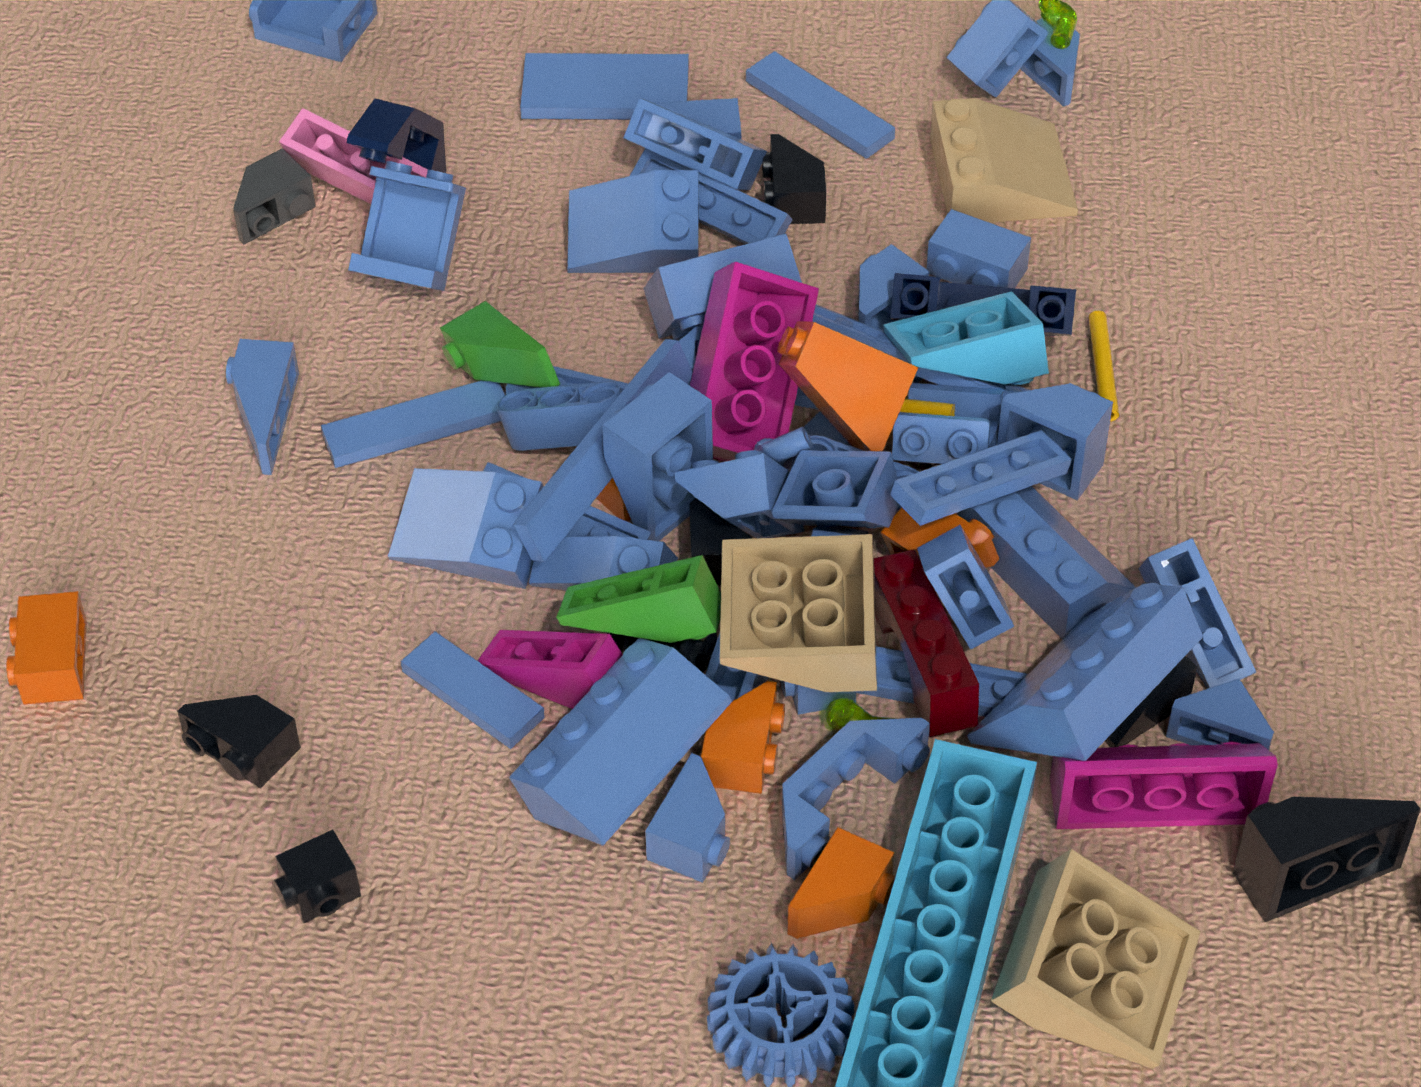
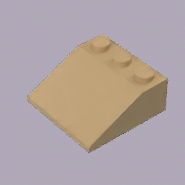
[930,98,1078,223]
[720,534,877,692]
[991,849,1201,1069]

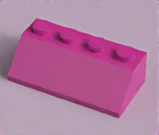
[690,262,819,461]
[1050,742,1278,830]

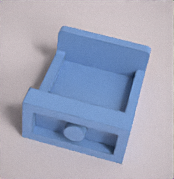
[249,0,378,62]
[348,161,466,291]
[892,383,1004,464]

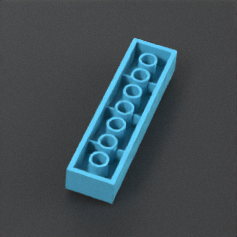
[835,739,1037,1087]

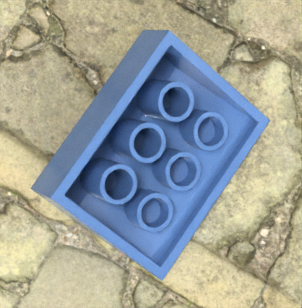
[967,583,1203,761]

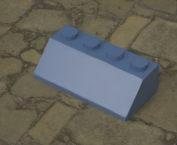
[957,486,1136,639]
[509,638,732,845]

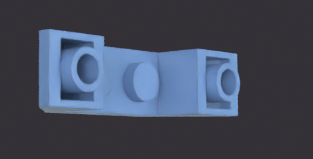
[782,718,930,881]

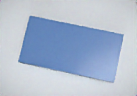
[520,53,689,120]

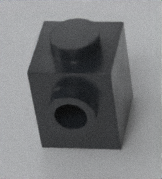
[273,829,361,923]

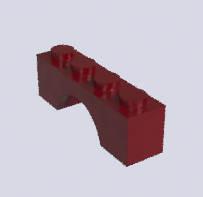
[874,549,979,737]

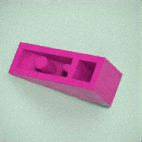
[477,630,623,709]

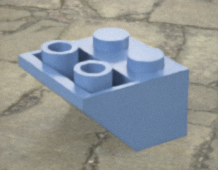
[674,450,804,538]

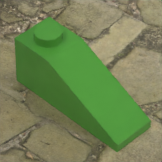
[440,301,560,388]
[556,555,721,643]

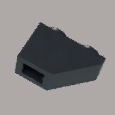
[762,134,826,224]
[177,695,301,789]

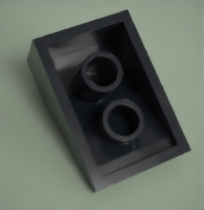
[1233,796,1421,922]

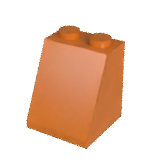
[777,321,918,451]

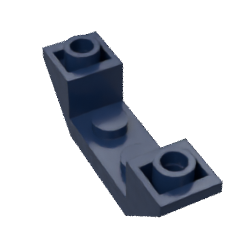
[346,98,446,173]
[890,273,1076,336]

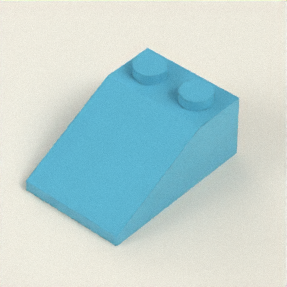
[883,291,1049,385]

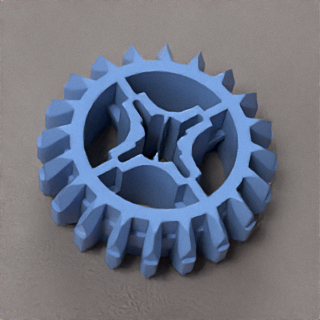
[707,943,855,1087]

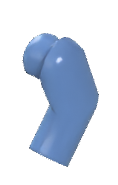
[754,426,812,466]

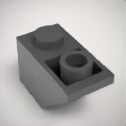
[233,148,316,245]

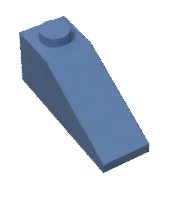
[623,98,767,190]
[226,339,299,475]
[529,536,678,591]
[1138,538,1256,689]

